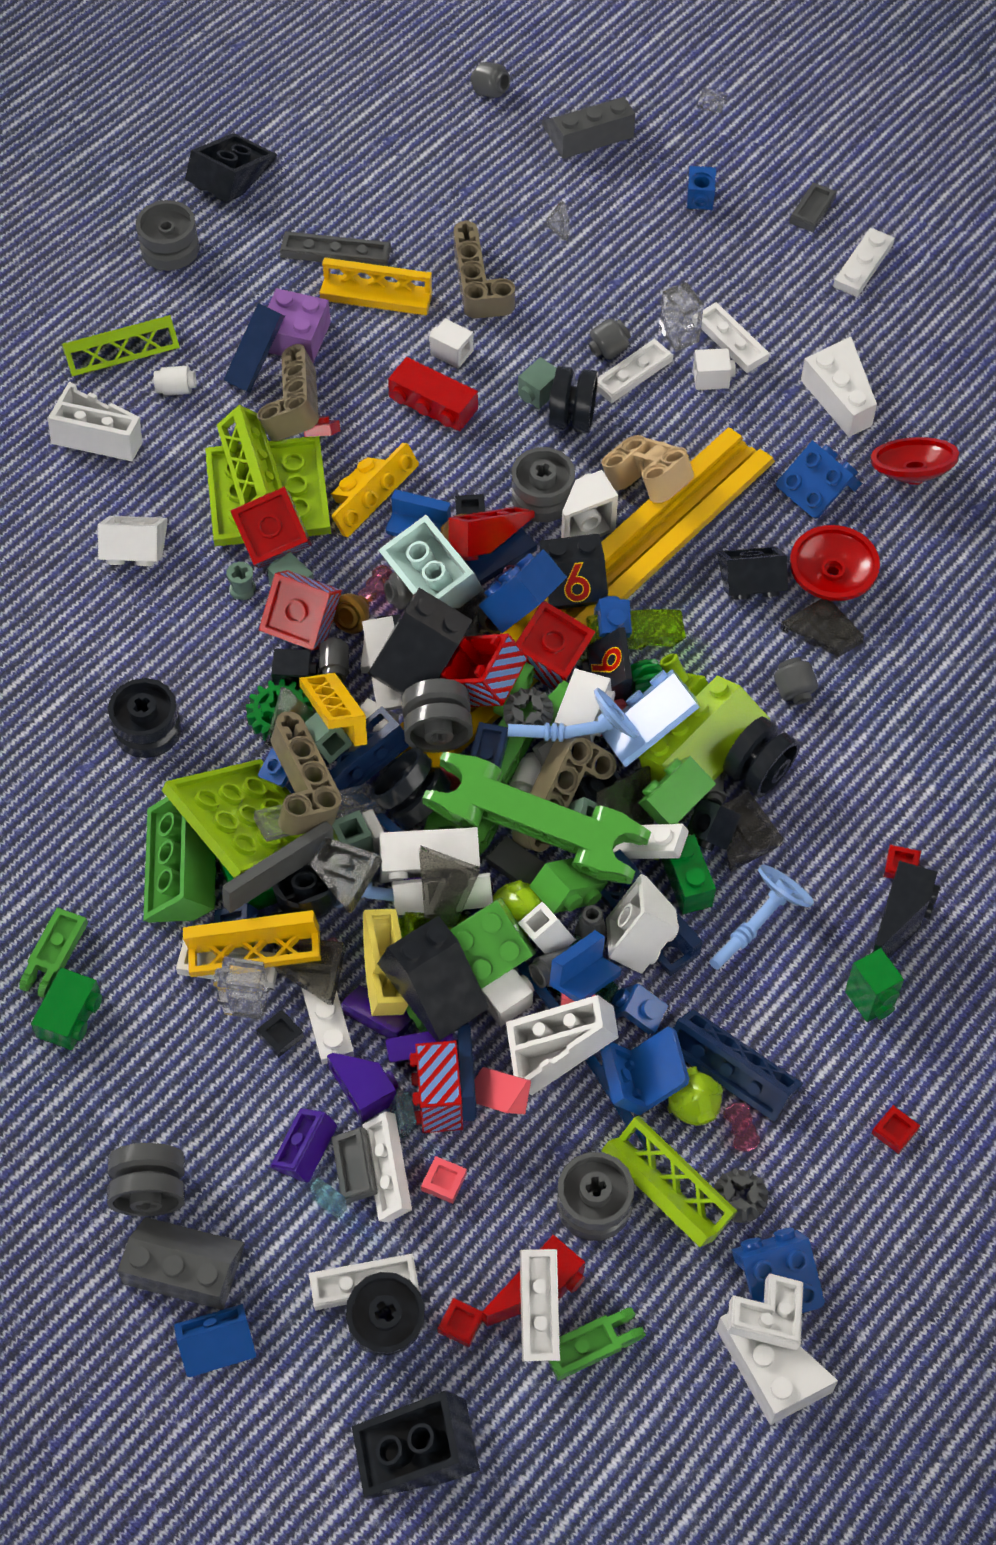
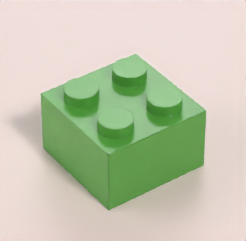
[450,897,536,989]

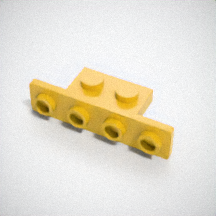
[331,443,419,537]

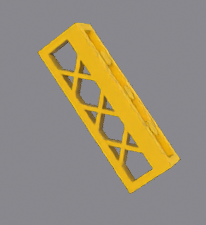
[320,258,432,316]
[299,673,367,746]
[183,910,321,977]

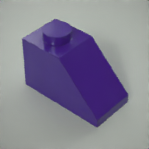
[327,1053,399,1122]

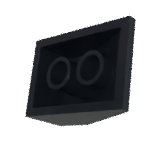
[185,133,277,202]
[367,587,472,695]
[873,861,940,959]
[377,915,490,1042]
[351,1391,480,1499]

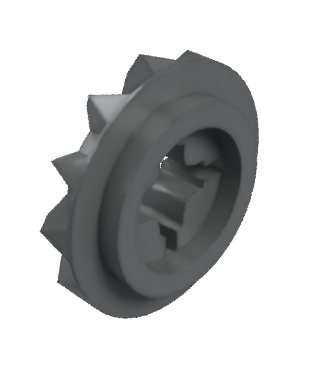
[503,687,554,726]
[714,1168,768,1223]

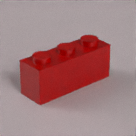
[388,357,478,432]

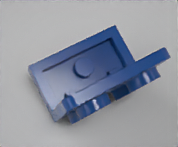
[776,440,863,519]
[600,1027,689,1116]
[731,1228,825,1313]

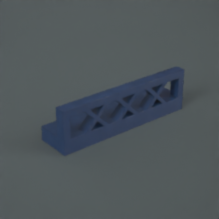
[285,706,409,802]
[601,849,702,976]
[673,1009,803,1122]

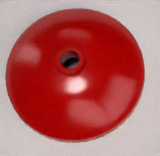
[871,437,959,485]
[790,525,880,601]

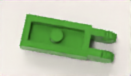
[19,908,88,998]
[548,1307,646,1381]

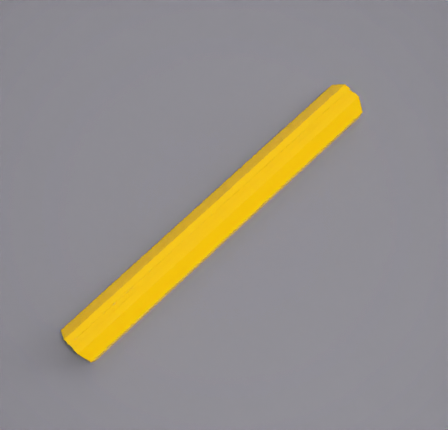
[396,427,775,768]

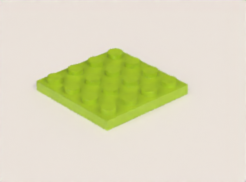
[205,436,331,547]
[161,759,335,878]

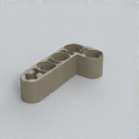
[453,221,515,318]
[257,344,319,441]
[271,711,342,835]
[512,737,616,852]

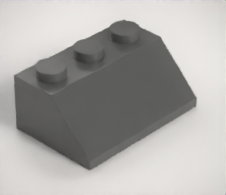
[542,97,635,159]
[117,1217,245,1310]

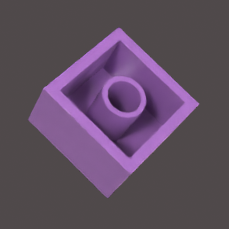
[268,288,331,363]

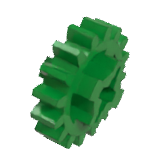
[246,679,313,741]

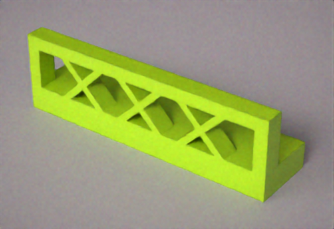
[61,315,180,377]
[217,405,282,506]
[601,1116,738,1247]

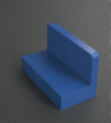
[386,489,451,536]
[549,930,622,1001]
[174,1304,256,1377]

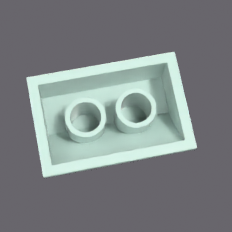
[378,515,484,609]

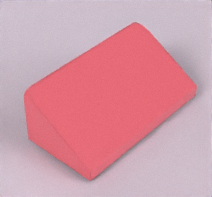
[474,1067,531,1114]

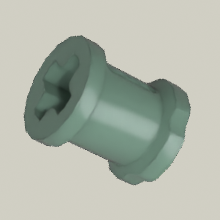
[226,562,256,600]

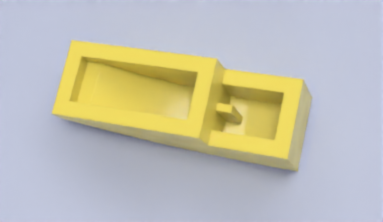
[363,909,408,1016]

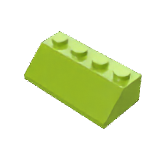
[639,675,771,782]

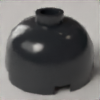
[272,860,338,919]

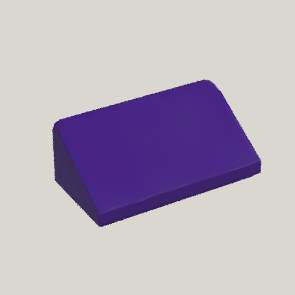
[341,985,414,1038]
[385,1031,454,1063]
[270,1108,337,1183]

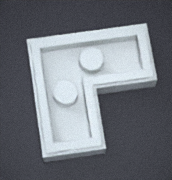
[727,1273,803,1351]

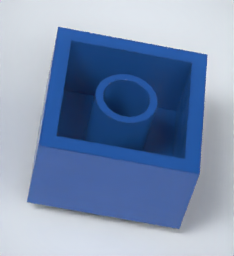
[478,549,567,633]

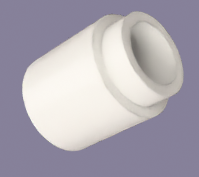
[154,365,197,396]
[509,752,542,793]

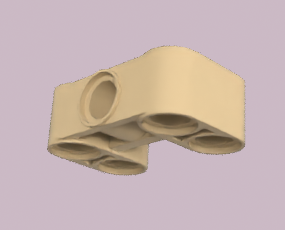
[601,435,694,503]

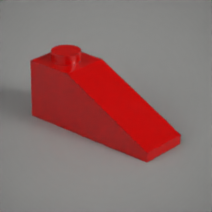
[449,507,535,561]
[482,1234,585,1327]

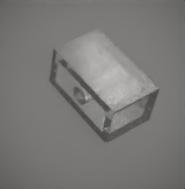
[659,282,704,352]
[213,956,270,1020]

